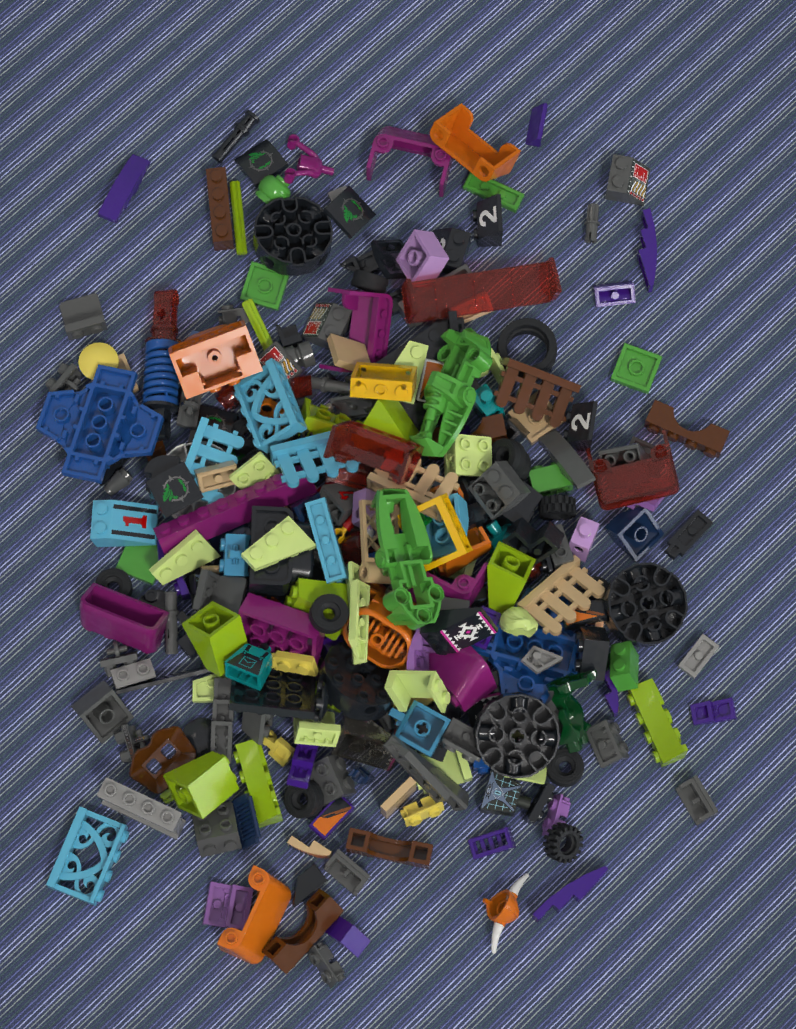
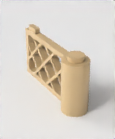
[359,500,400,584]

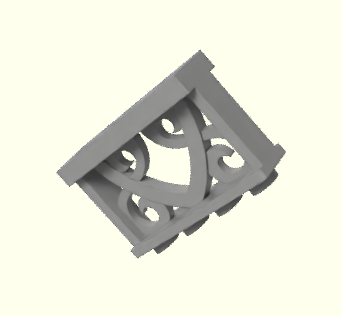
[97,778,186,840]

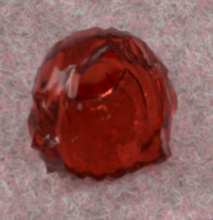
[342,531,380,565]

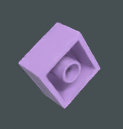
[396,229,449,287]

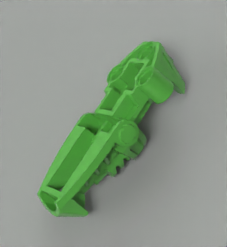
[409,328,493,457]
[370,488,444,630]

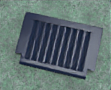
[232,793,261,850]

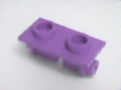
[542,794,571,836]

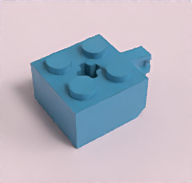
[219,534,251,578]
[388,700,451,758]

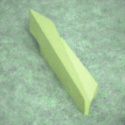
[345,561,370,665]

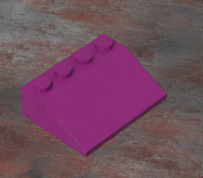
[238,593,325,677]

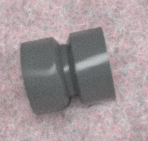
[284,340,316,368]

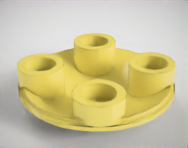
[78,342,119,380]

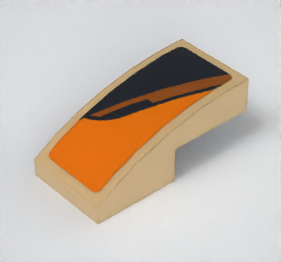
[287,836,332,859]

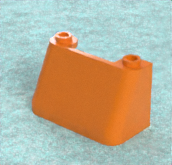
[217,865,291,964]

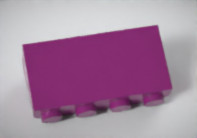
[79,582,169,654]
[429,646,498,712]

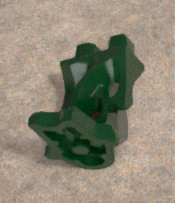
[545,669,597,753]

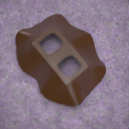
[129,726,197,794]

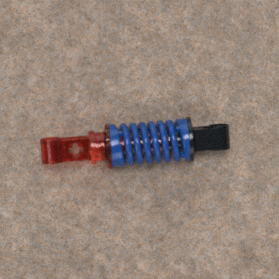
[142,289,182,441]

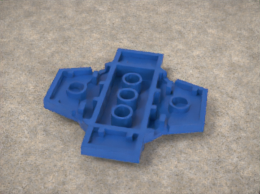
[36,364,164,484]
[471,588,591,704]

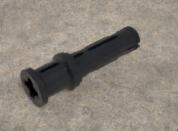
[212,110,260,164]

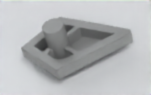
[521,646,563,674]

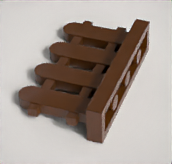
[492,357,581,428]

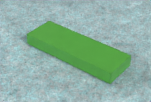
[463,172,524,213]

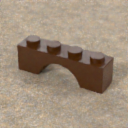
[206,167,234,251]
[644,400,730,459]
[428,413,508,460]
[346,827,433,869]
[262,888,344,975]

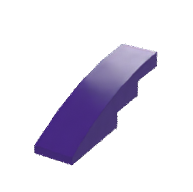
[98,154,151,224]
[637,208,657,293]
[287,744,319,789]
[532,866,608,922]

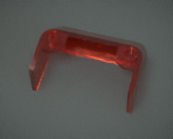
[323,420,424,485]
[586,430,680,510]

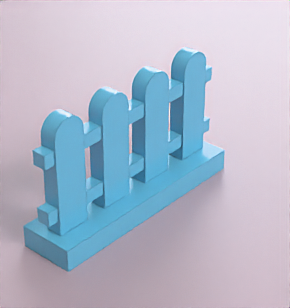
[185,417,244,505]
[270,427,361,488]
[305,497,348,584]

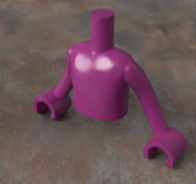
[284,134,334,184]

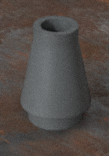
[103,467,133,497]

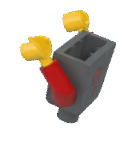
[312,481,358,544]

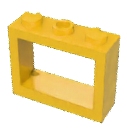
[350,362,417,402]
[397,493,473,572]

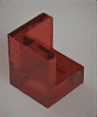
[291,374,312,399]

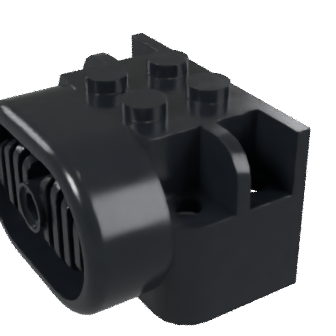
[248,506,314,600]

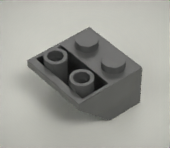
[598,443,653,490]
[468,461,531,520]
[241,712,274,745]

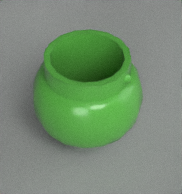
[255,175,291,204]

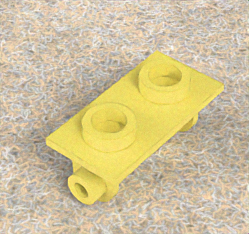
[400,796,445,827]

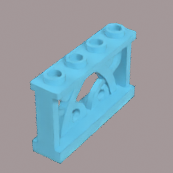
[233,358,307,454]
[46,806,130,906]

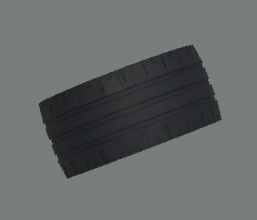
[497,318,557,381]

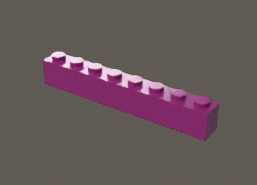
[153,465,317,555]

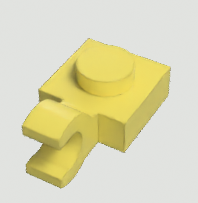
[263,730,295,767]

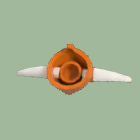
[482,873,529,954]

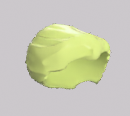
[499,606,538,638]

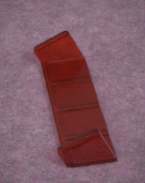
[402,257,562,324]

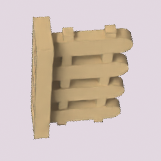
[367,447,460,522]
[517,555,605,636]

